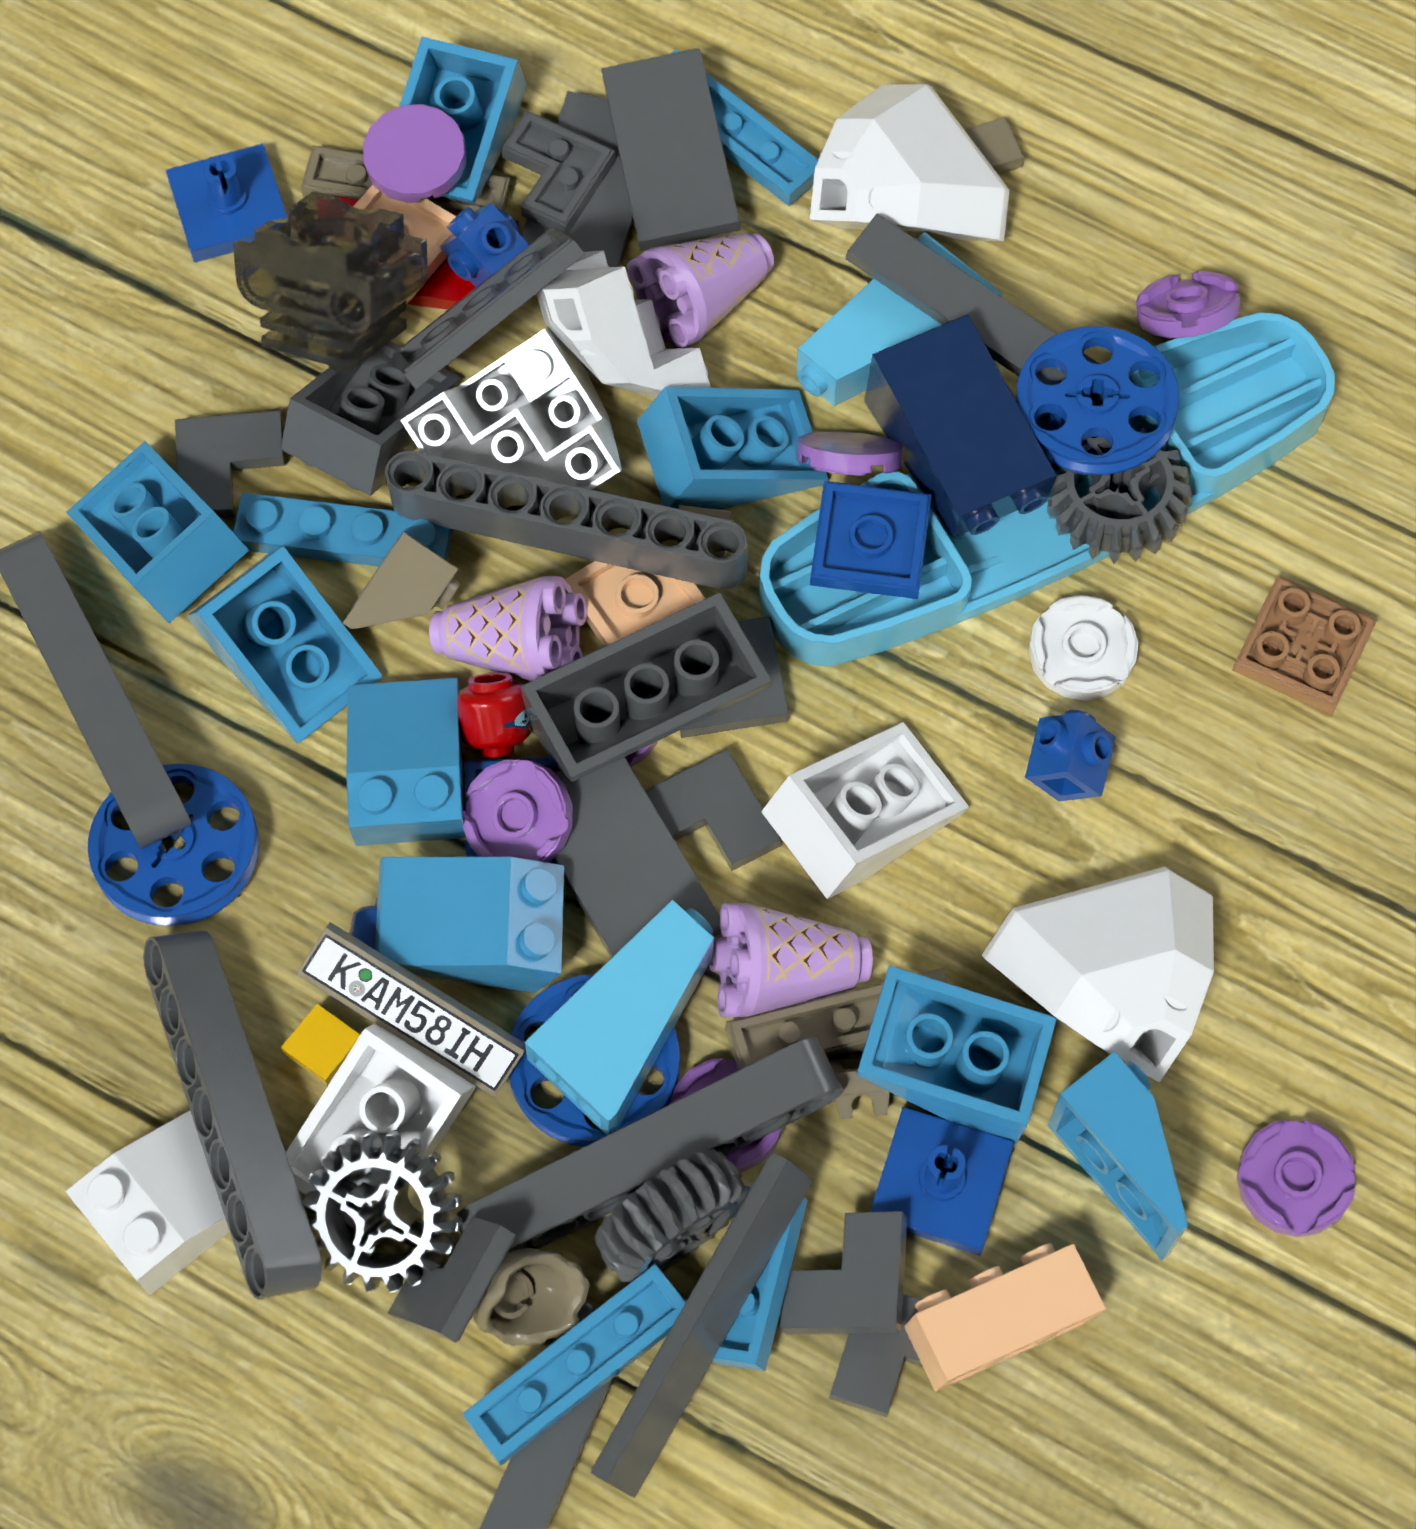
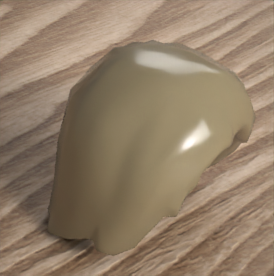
[473,1248,590,1346]

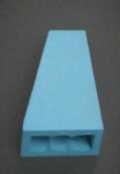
[796,232,1002,406]
[525,900,714,1136]

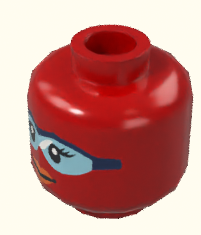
[457,673,531,758]

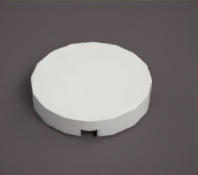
[1028,595,1138,701]

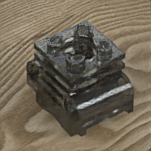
[233,191,428,372]

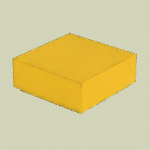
[281,1004,360,1086]

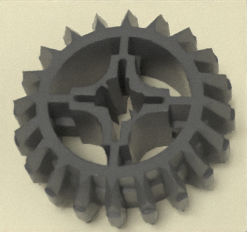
[1047,426,1192,564]
[302,1131,462,1292]
[595,1150,748,1283]

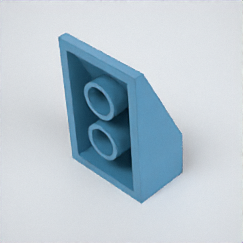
[399,36,527,204]
[637,387,829,510]
[66,441,249,623]
[187,546,383,743]
[346,678,466,846]
[375,857,564,993]
[856,965,1057,1144]
[1048,1051,1188,1261]

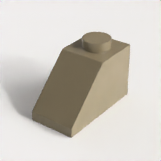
[343,531,460,629]

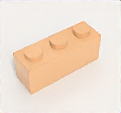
[904,1243,1106,1392]

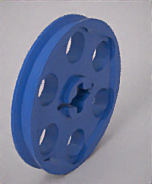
[1016,326,1179,475]
[88,764,259,926]
[509,975,680,1147]

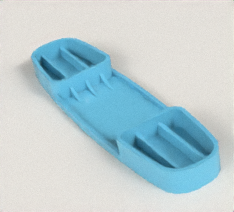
[759,312,1335,667]

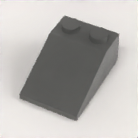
[281,332,461,496]

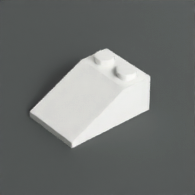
[761,722,969,899]
[286,1023,477,1230]
[65,1111,230,1296]

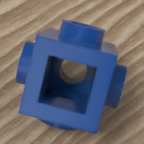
[439,203,529,287]
[1025,710,1116,802]

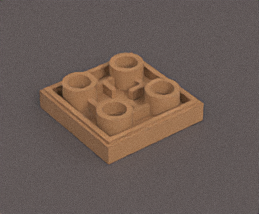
[1232,576,1377,715]

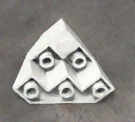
[810,84,1009,241]
[536,251,711,398]
[400,328,622,490]
[982,867,1214,1082]

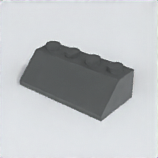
[521,592,772,782]

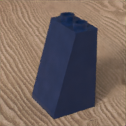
[864,314,1056,538]

